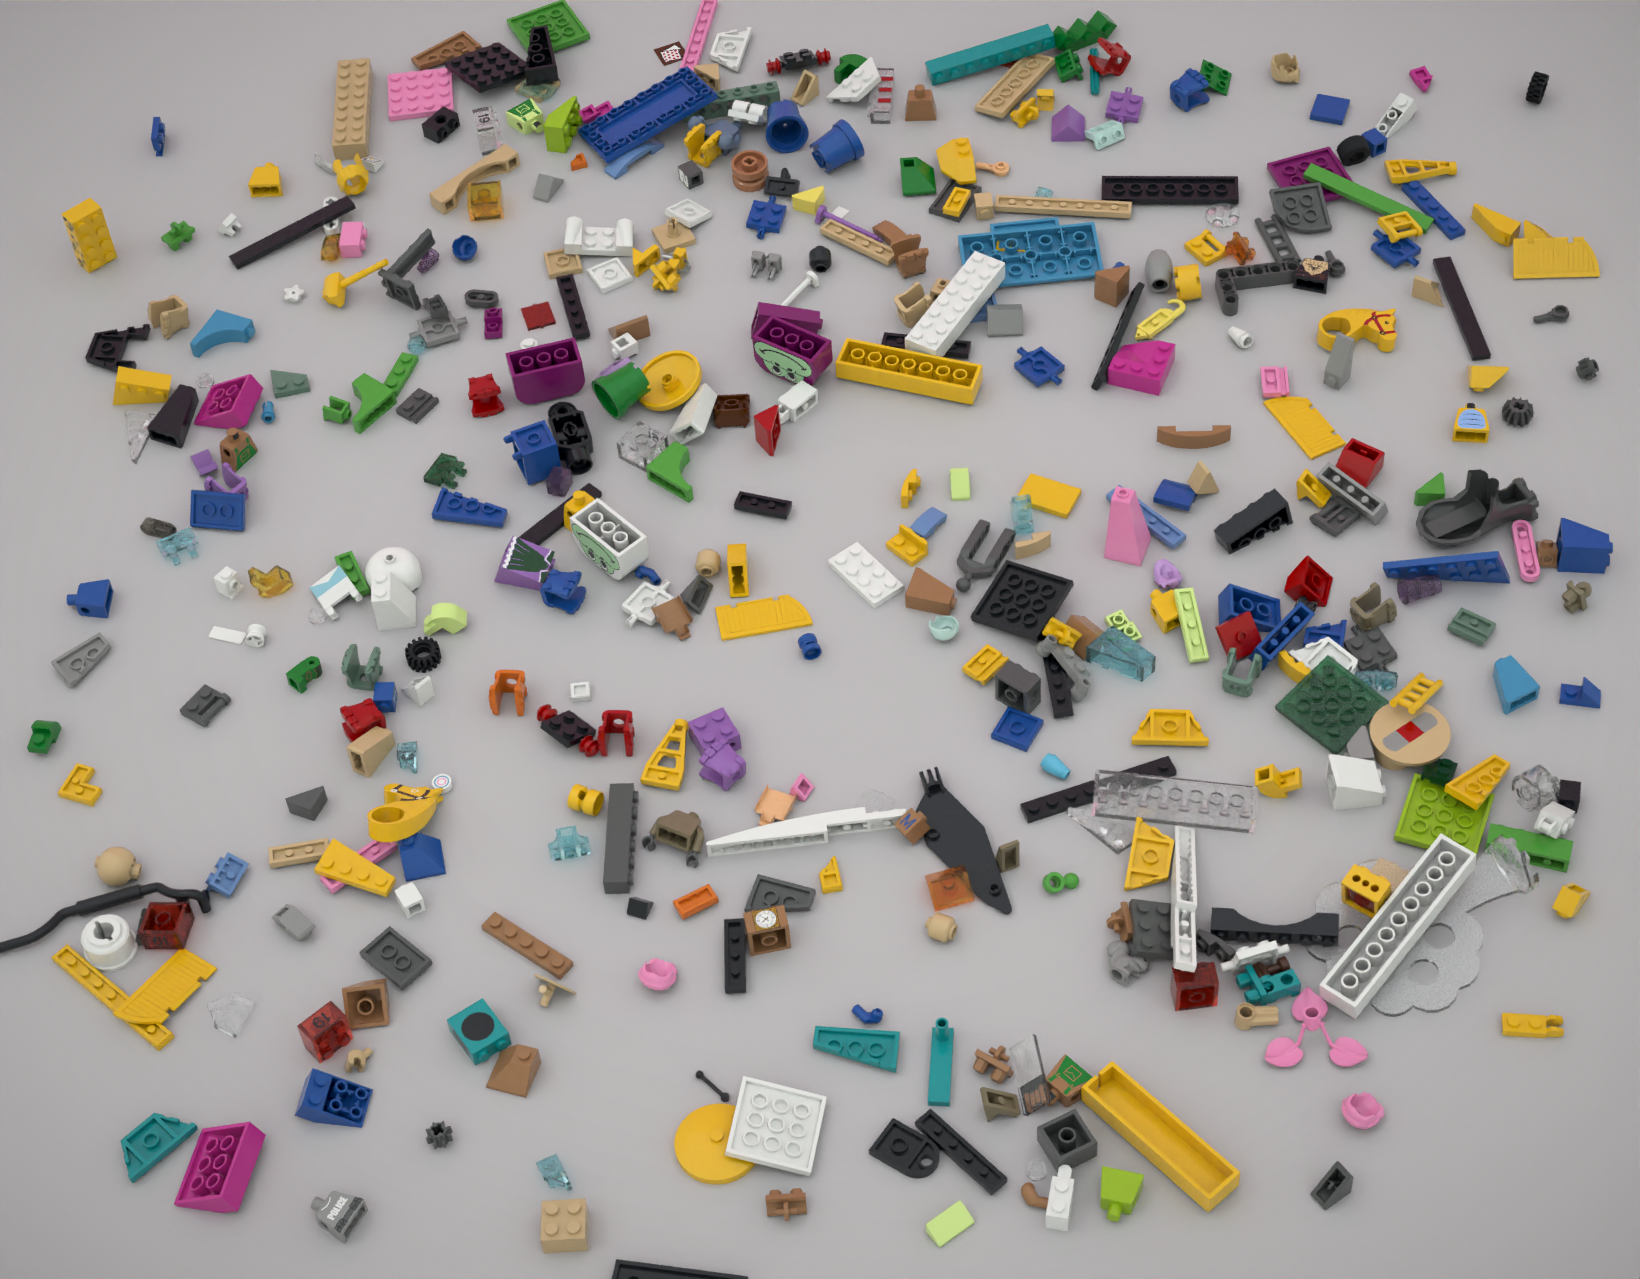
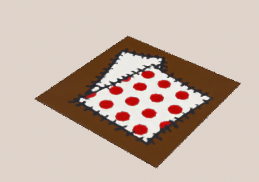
[654,41,685,66]

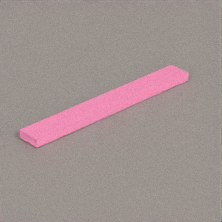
[680,0,718,72]

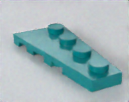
[813,1026,900,1073]

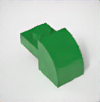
[27,720,61,754]

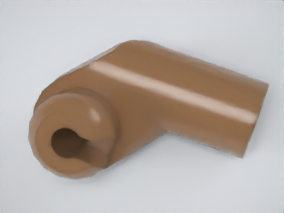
[1021,1182,1049,1209]

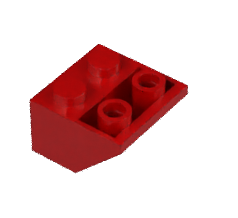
[1335,438,1385,488]

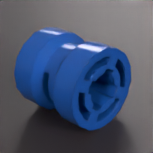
[798,633,822,660]

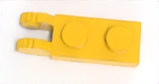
[1501,1013,1564,1038]

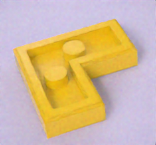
[57,763,103,807]

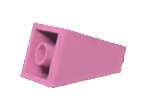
[1104,486,1151,567]

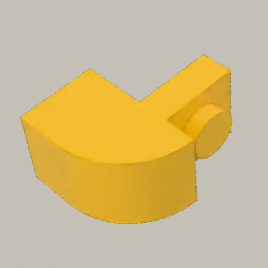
[1255,764,1302,798]

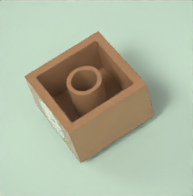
[743,905,791,956]

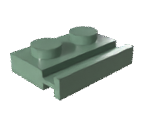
[1447,607,1496,646]

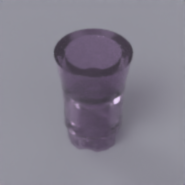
[1397,575,1442,605]

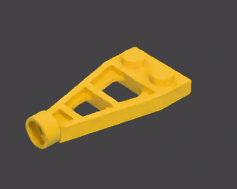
[1384,159,1457,184]
[640,719,688,791]

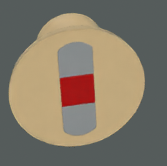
[1370,700,1451,770]

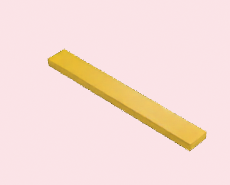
[51,944,175,1051]

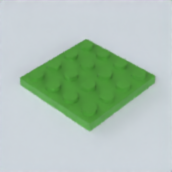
[506,0,590,53]

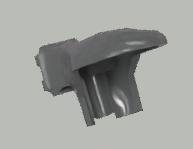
[1416,469,1539,546]

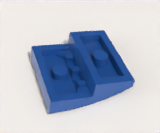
[1153,479,1198,511]

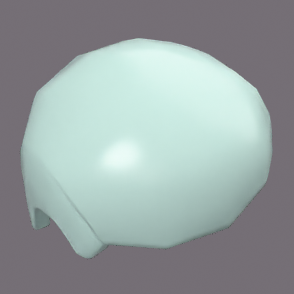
[929,615,959,641]

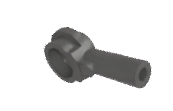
[1325,250,1345,276]
[1533,305,1569,323]

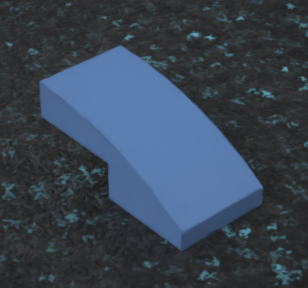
[910,507,947,539]

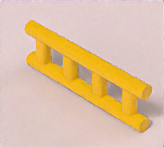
[1389,673,1443,714]

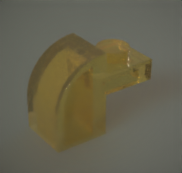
[248,565,293,598]

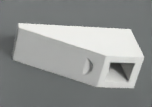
[1375,92,1418,138]

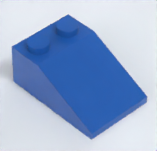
[1218,583,1281,632]

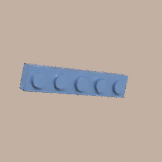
[1106,485,1186,549]

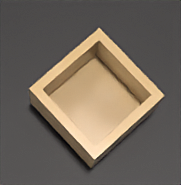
[540,1198,589,1253]

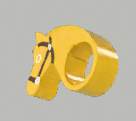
[367,783,443,842]

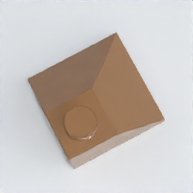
[342,978,390,1030]
[486,1044,541,1098]

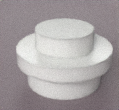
[520,338,538,349]

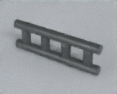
[1255,214,1301,263]

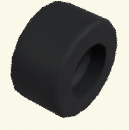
[1336,135,1370,166]

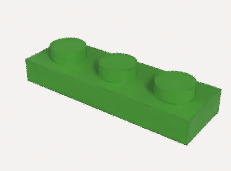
[383,352,419,397]
[334,551,370,599]

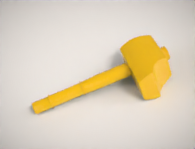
[322,259,389,308]

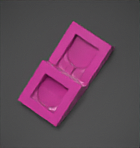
[579,101,613,123]

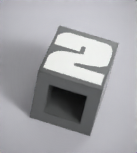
[678,160,704,190]

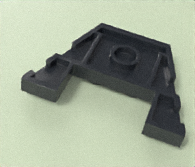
[85,324,151,372]

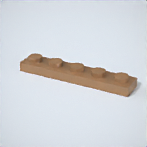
[481,912,573,980]

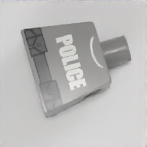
[311,1191,368,1244]

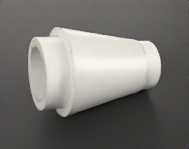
[1228,326,1253,348]

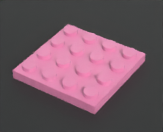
[388,68,454,121]

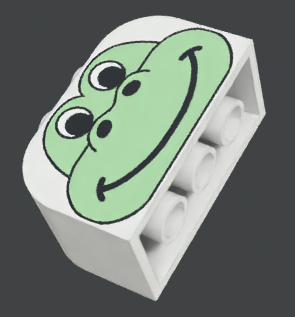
[570,498,650,580]

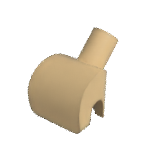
[344,1047,373,1073]

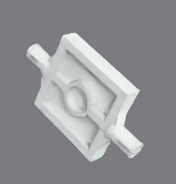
[621,579,674,627]
[1219,940,1290,973]

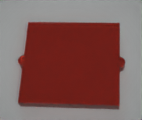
[521,301,556,331]

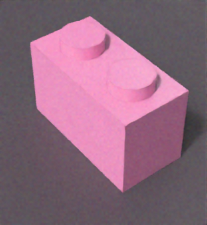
[339,222,368,258]

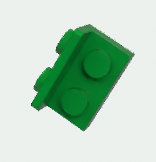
[1054,49,1084,82]

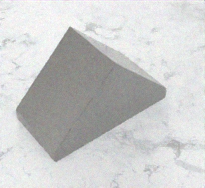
[533,173,564,203]

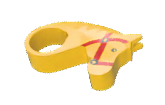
[1316,308,1397,352]

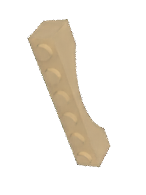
[429,144,520,215]

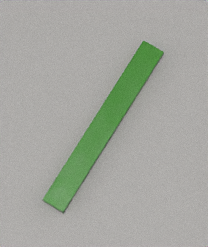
[1303,163,1434,234]

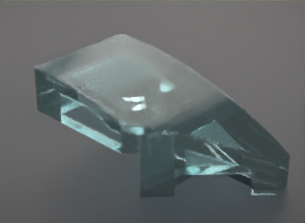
[397,741,418,774]
[536,1154,572,1190]

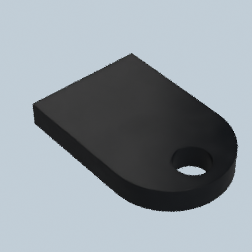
[869,1118,939,1178]

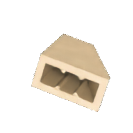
[346,726,395,778]

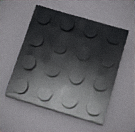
[445,42,526,93]
[970,560,1074,642]

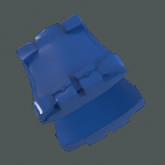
[1170,68,1210,112]
[540,569,586,615]

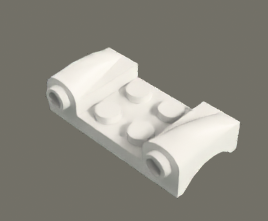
[564,216,634,257]

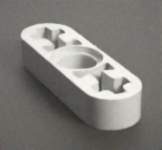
[323,197,340,236]

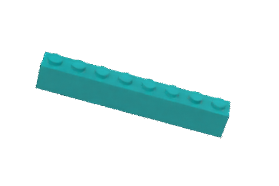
[925,24,1056,86]

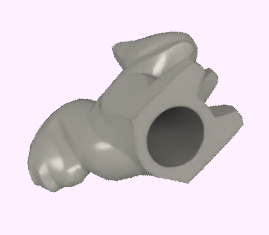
[1107,940,1148,986]

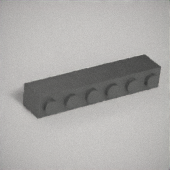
[603,783,639,894]

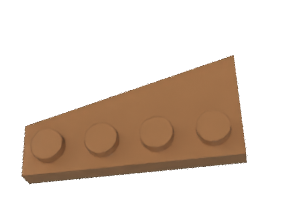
[411,31,482,71]

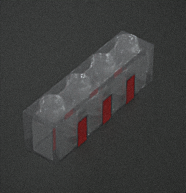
[867,68,895,124]

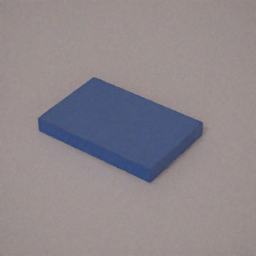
[190,490,246,531]

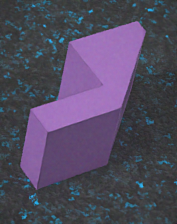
[190,449,218,476]

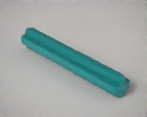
[1090,48,1100,95]

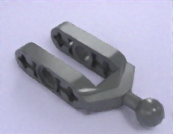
[956,519,1016,592]

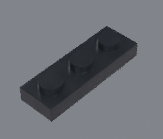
[734,491,792,520]

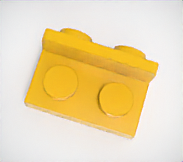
[886,524,928,567]

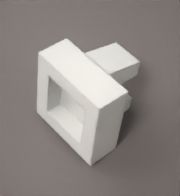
[218,213,241,237]

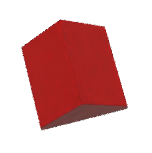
[754,405,781,456]

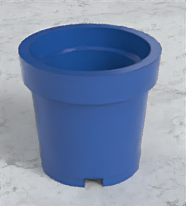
[766,100,809,153]
[810,119,865,173]

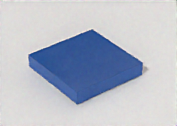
[1310,94,1350,125]
[991,706,1044,752]

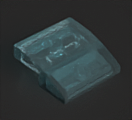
[517,78,561,99]

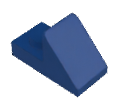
[1559,677,1601,709]

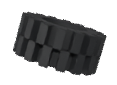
[1526,71,1549,104]
[405,637,441,673]

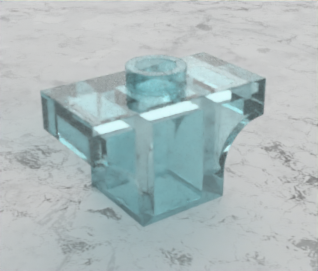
[1010,494,1034,534]
[548,825,591,862]

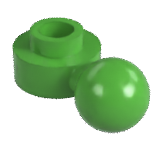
[1042,872,1079,894]

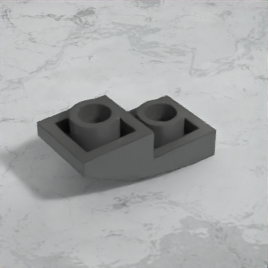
[1196,929,1236,962]

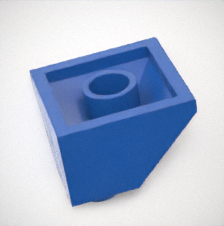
[398,832,446,882]

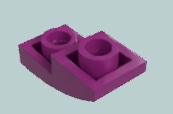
[484,307,503,339]

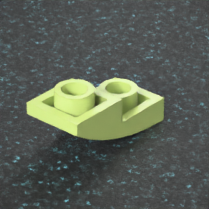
[1104,609,1142,646]

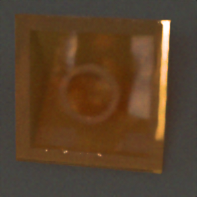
[924,865,975,912]

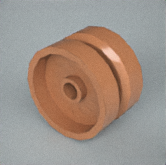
[731,150,769,192]

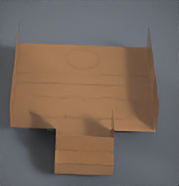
[651,595,693,641]

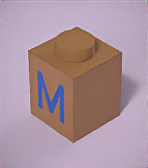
[894,808,930,845]

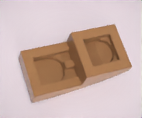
[872,220,906,245]

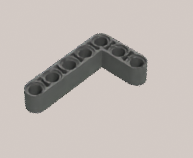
[1215,260,1300,316]

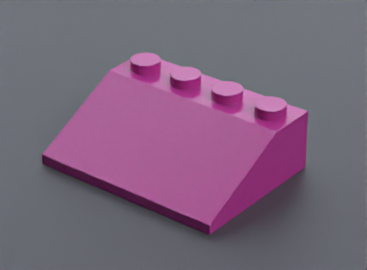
[174,1122,266,1213]

